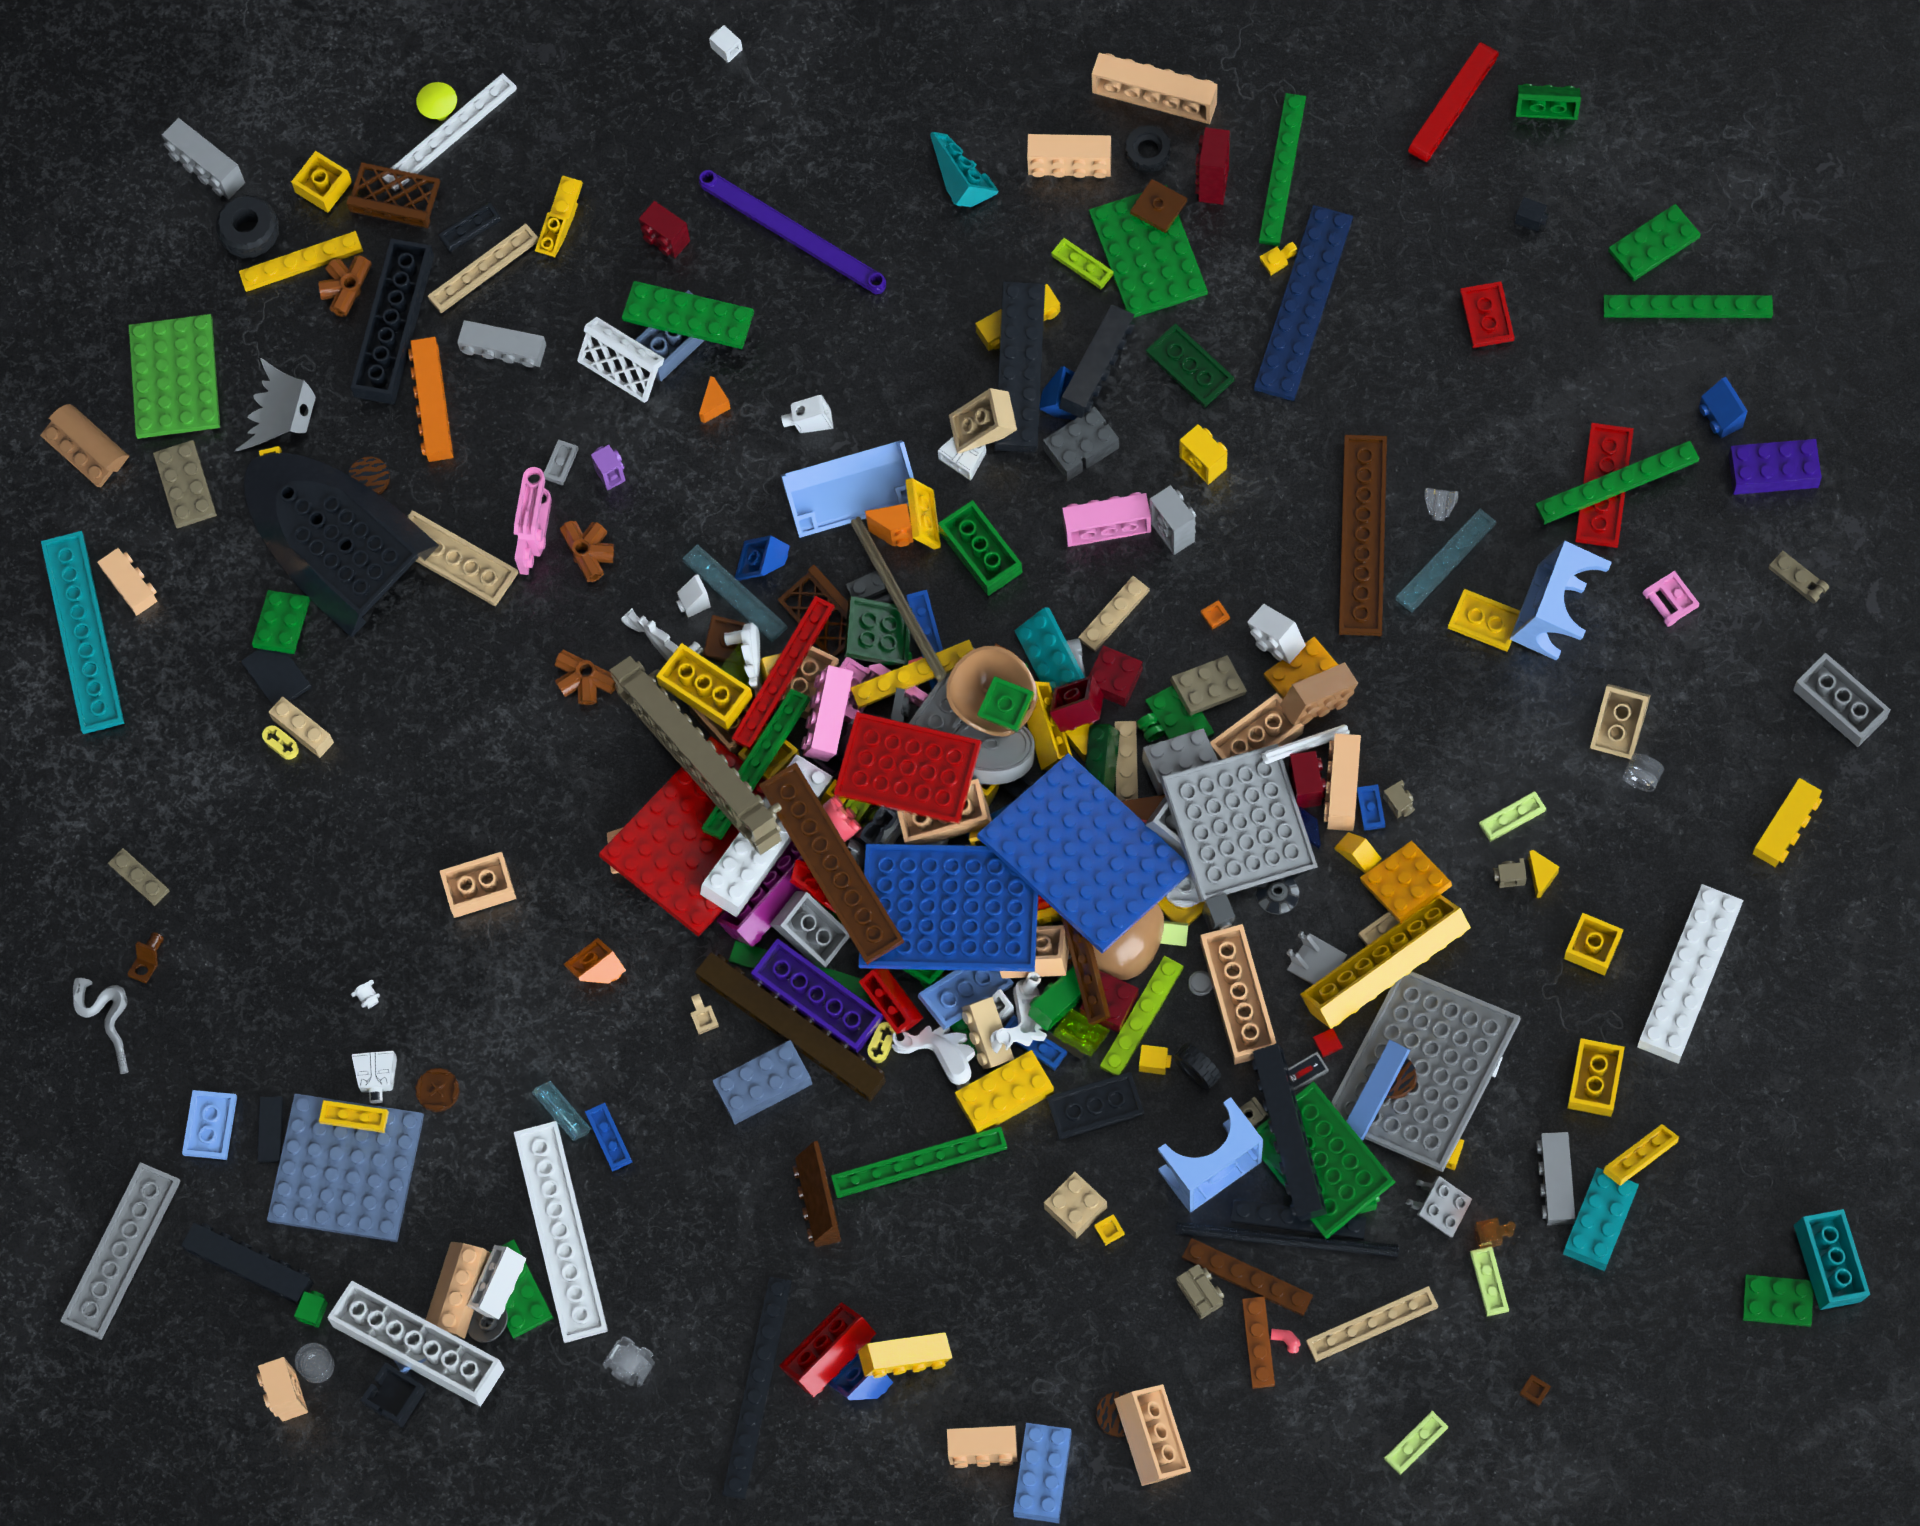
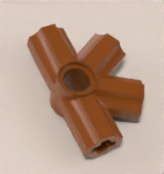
[318,255,372,317]
[560,521,614,582]
[555,649,616,705]

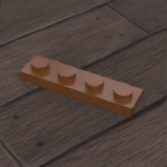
[1242,1297,1275,1389]

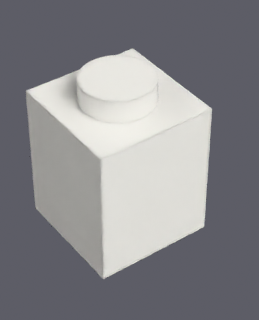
[709,25,742,62]

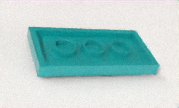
[1014,607,1085,692]

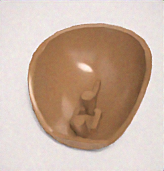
[946,646,1037,737]
[1093,903,1164,980]

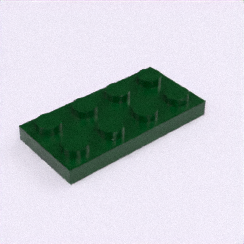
[1146,323,1234,408]

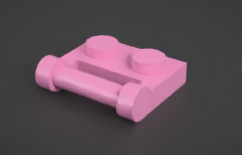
[1643,571,1699,627]

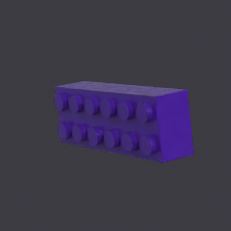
[751,938,884,1053]

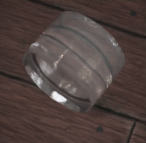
[1622,753,1664,792]
[295,1343,334,1383]

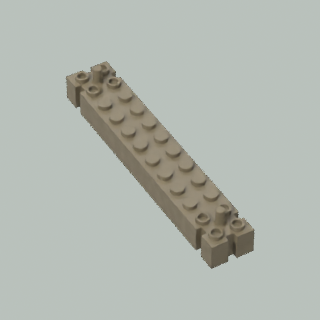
[609,656,782,855]

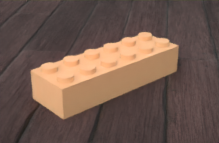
[1092,53,1217,124]
[1200,924,1276,1065]

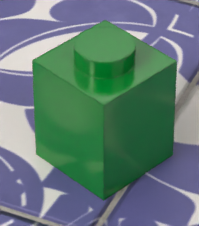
[294,1291,328,1328]

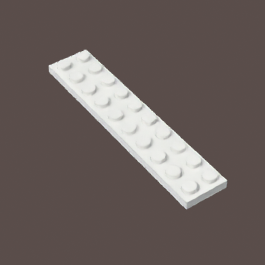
[514,1121,608,1343]

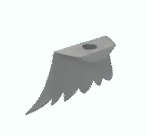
[235,358,316,451]

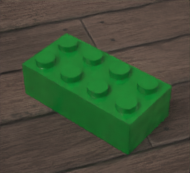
[938,500,1023,596]

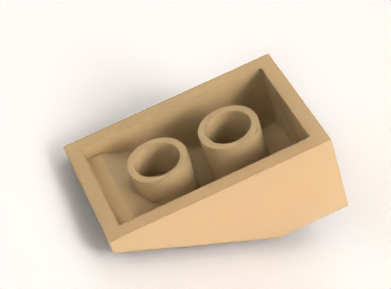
[949,388,1017,453]
[1590,684,1651,760]

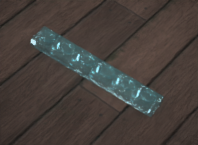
[1396,509,1496,613]
[682,544,787,643]

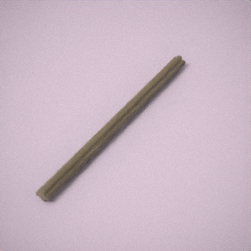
[851,517,948,682]

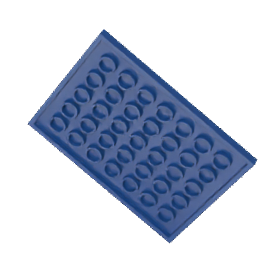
[977,753,1190,954]
[859,844,1038,972]

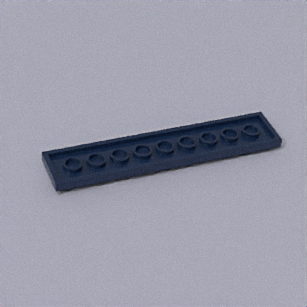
[1254,205,1353,401]

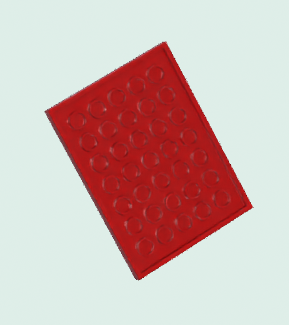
[599,736,766,937]

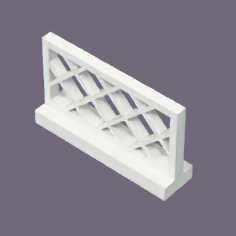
[577,317,665,403]

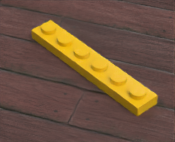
[239,231,363,292]
[850,640,973,709]

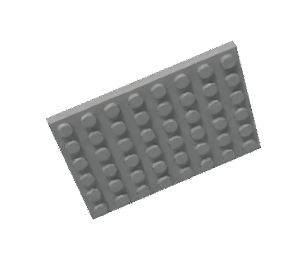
[1331,972,1521,1172]

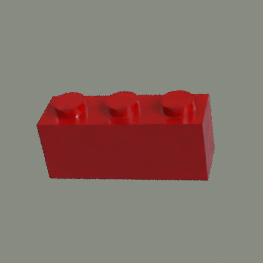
[859,969,924,1034]

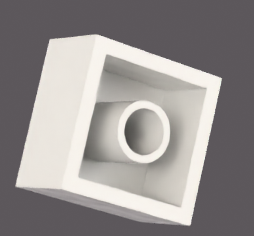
[1247,604,1306,664]

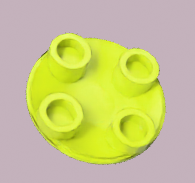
[416,82,457,121]

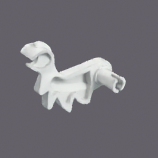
[621,609,704,661]
[724,623,762,697]
[990,972,1047,1053]
[892,1026,975,1090]

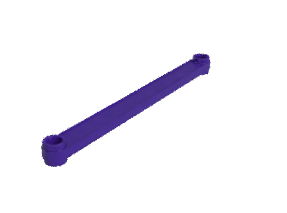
[699,170,886,294]

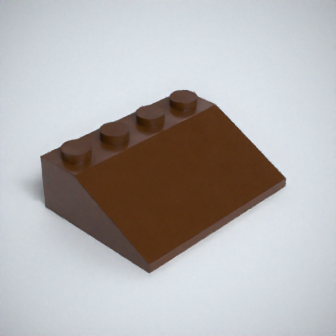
[793,1141,841,1247]

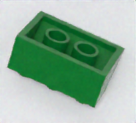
[1516,84,1581,120]

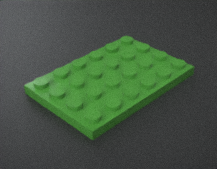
[129,314,220,439]

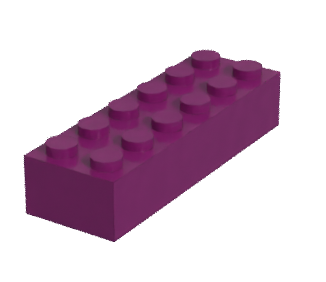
[717,841,805,947]

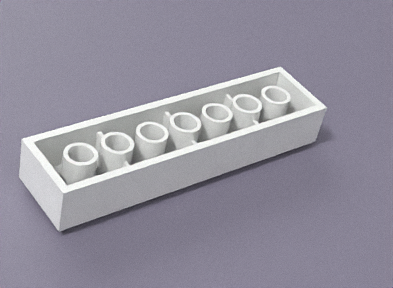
[700,754,833,917]
[1637,884,1743,1064]
[327,1281,505,1407]

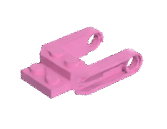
[514,467,552,575]
[839,657,928,723]

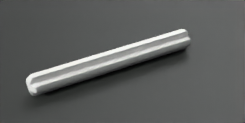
[1261,725,1350,764]

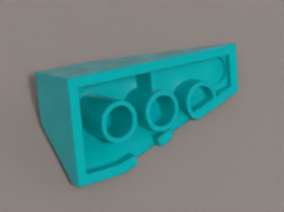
[930,132,999,207]

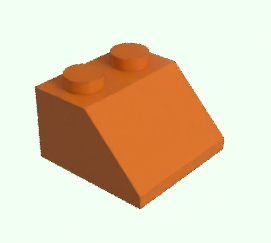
[865,503,913,547]

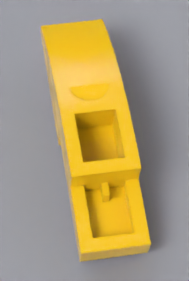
[535,175,583,257]

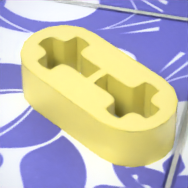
[262,726,299,759]
[867,1022,896,1063]

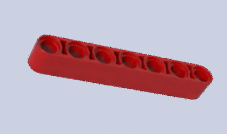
[1408,42,1499,162]

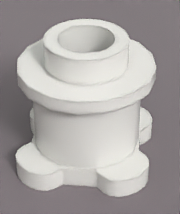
[351,980,380,1009]

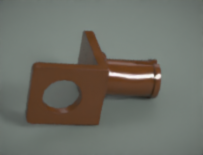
[127,932,164,983]

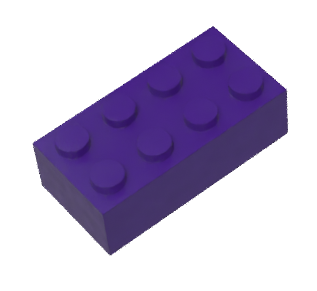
[1728,439,1822,495]

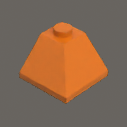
[564,938,626,984]

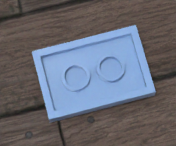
[182,1090,237,1160]

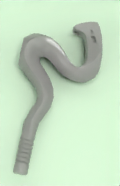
[73,978,129,1074]

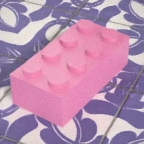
[1062,492,1151,547]
[801,665,853,762]

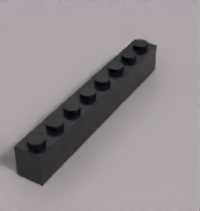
[1252,1043,1328,1222]

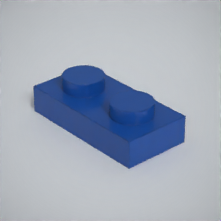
[1357,784,1385,831]

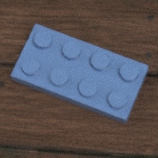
[918,970,1014,1030]

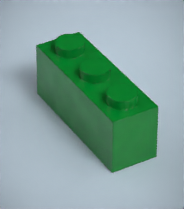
[1028,966,1082,1032]

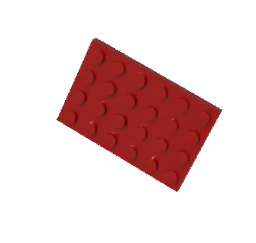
[834,712,982,825]

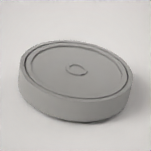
[951,722,1035,785]

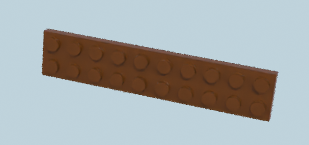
[1339,435,1387,636]
[759,763,904,965]

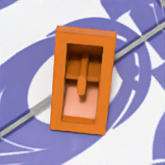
[699,376,731,423]

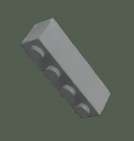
[457,320,546,367]
[1536,1132,1575,1225]

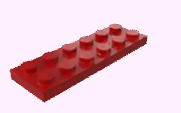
[1575,423,1634,548]

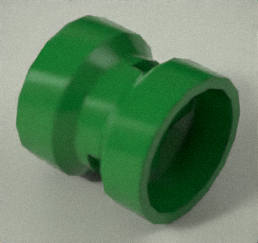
[1136,713,1165,743]

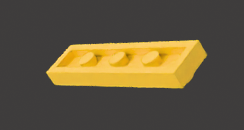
[1603,1124,1679,1186]

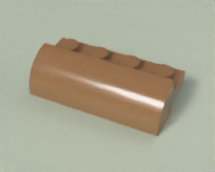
[40,404,129,488]

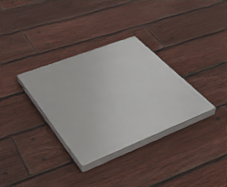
[1160,744,1318,902]

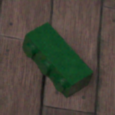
[1085,724,1120,793]

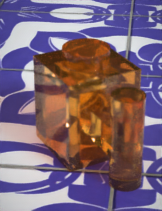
[1474,1218,1516,1249]

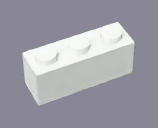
[467,1245,526,1319]

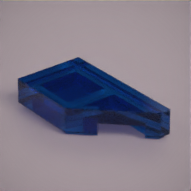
[1299,807,1321,849]

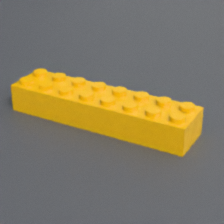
[1300,894,1471,1029]

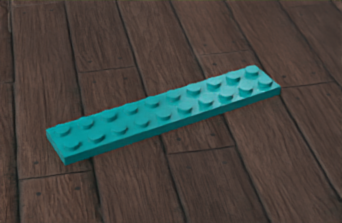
[41,531,125,734]

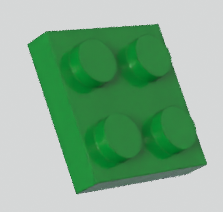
[977,676,1034,732]

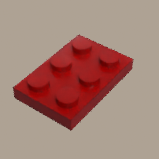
[1460,281,1514,348]

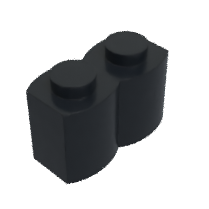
[852,806,897,847]

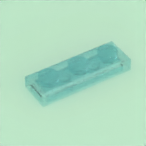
[532,1081,591,1141]

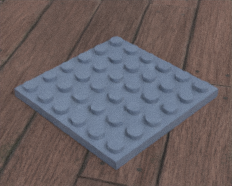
[267,1094,424,1242]

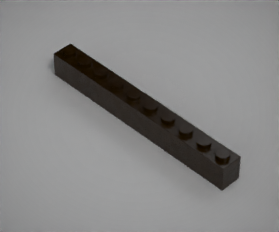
[695,952,886,1102]

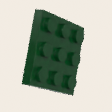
[844,596,912,667]

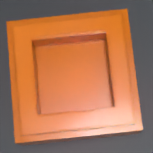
[1201,600,1230,630]

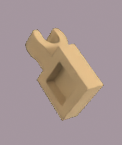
[690,994,719,1035]

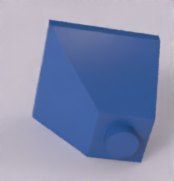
[1039,366,1086,420]
[734,535,789,581]
[828,1353,893,1400]

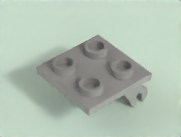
[1287,931,1347,985]
[1405,1176,1472,1237]

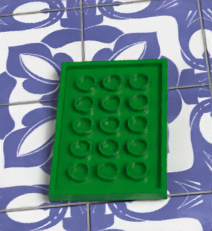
[1089,185,1208,318]
[1256,1081,1396,1239]

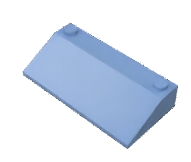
[781,440,914,538]

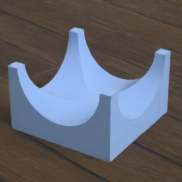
[1510,541,1611,660]
[1158,1097,1263,1213]

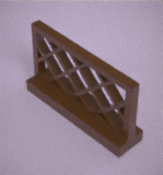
[346,162,441,228]
[778,565,848,657]

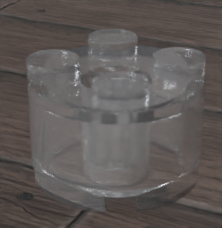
[602,1336,655,1388]

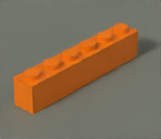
[408,337,454,462]

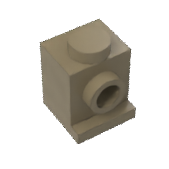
[1383,780,1415,818]
[1493,858,1527,888]
[1239,1097,1268,1128]

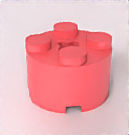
[822,795,861,842]

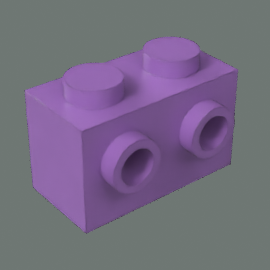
[591,445,626,491]

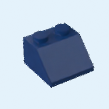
[1699,377,1747,438]

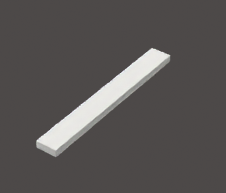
[382,73,517,192]

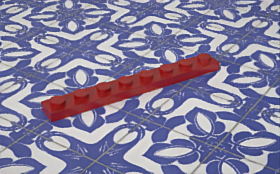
[731,596,835,750]

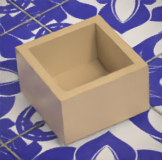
[1044,1172,1107,1239]

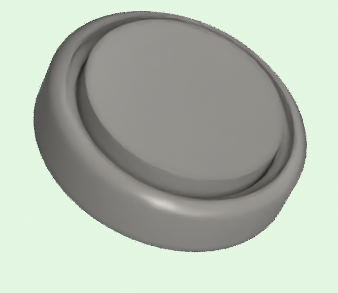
[1188,971,1213,996]

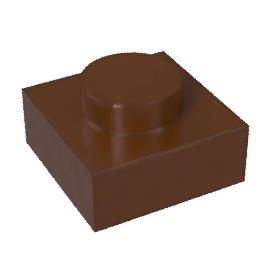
[1519,1374,1551,1407]

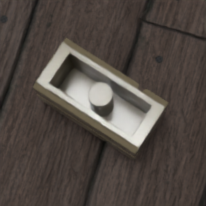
[1176,1264,1224,1319]

